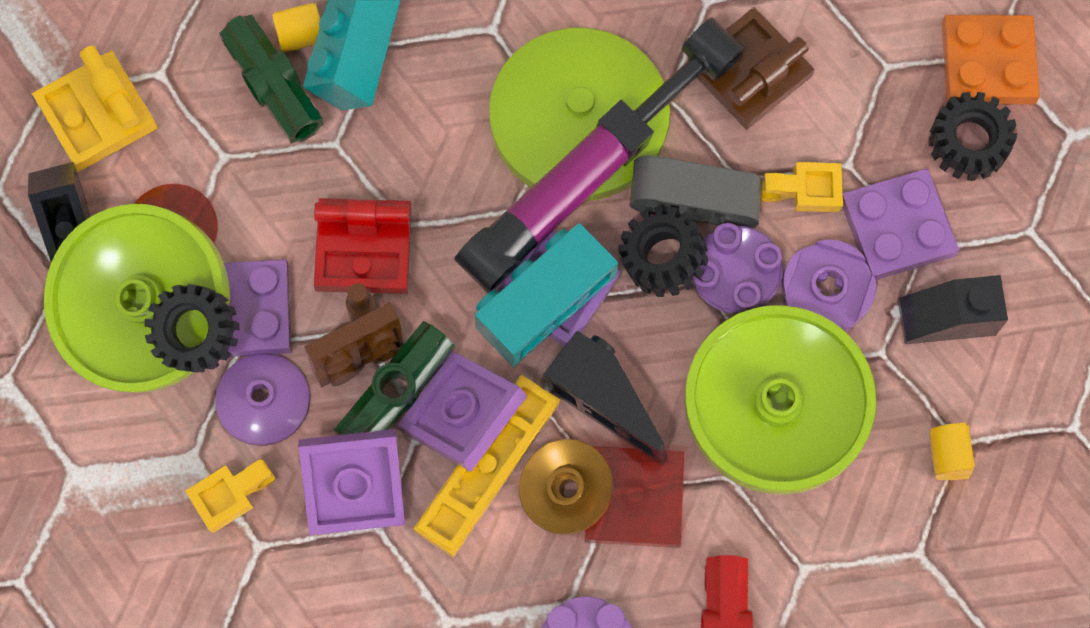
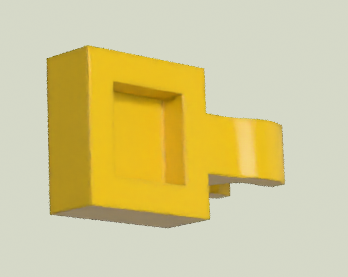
[761,162,843,212]
[185,459,277,534]

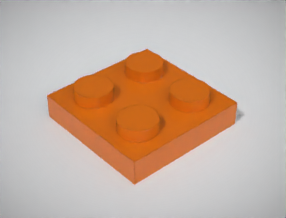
[942,15,1040,104]

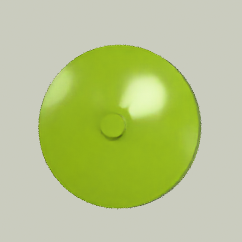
[489,28,670,201]
[44,204,230,393]
[684,305,876,494]

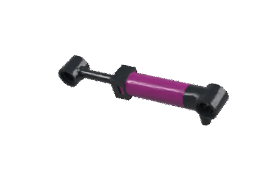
[454,17,745,294]

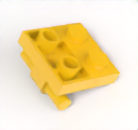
[32,46,158,172]

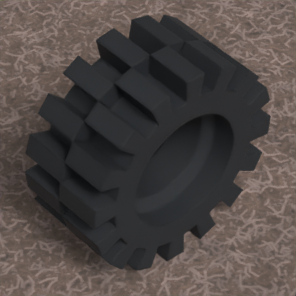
[928,92,1017,181]
[618,206,708,297]
[144,284,240,373]

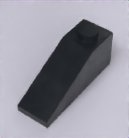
[543,331,668,466]

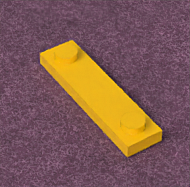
[413,375,560,558]

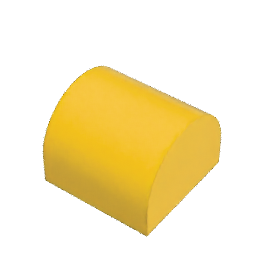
[272,3,320,53]
[929,422,975,480]

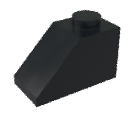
[28,162,90,262]
[898,275,1008,344]

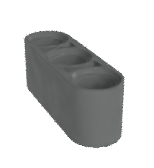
[629,156,763,228]

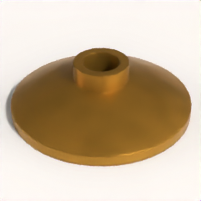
[519,439,613,535]

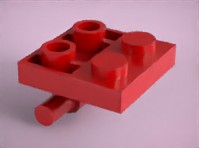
[313,198,412,294]

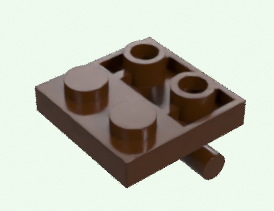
[688,7,815,130]
[304,283,404,388]

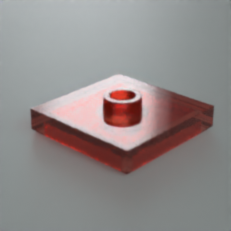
[584,446,685,548]

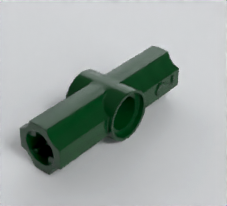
[219,14,324,144]
[334,320,456,435]

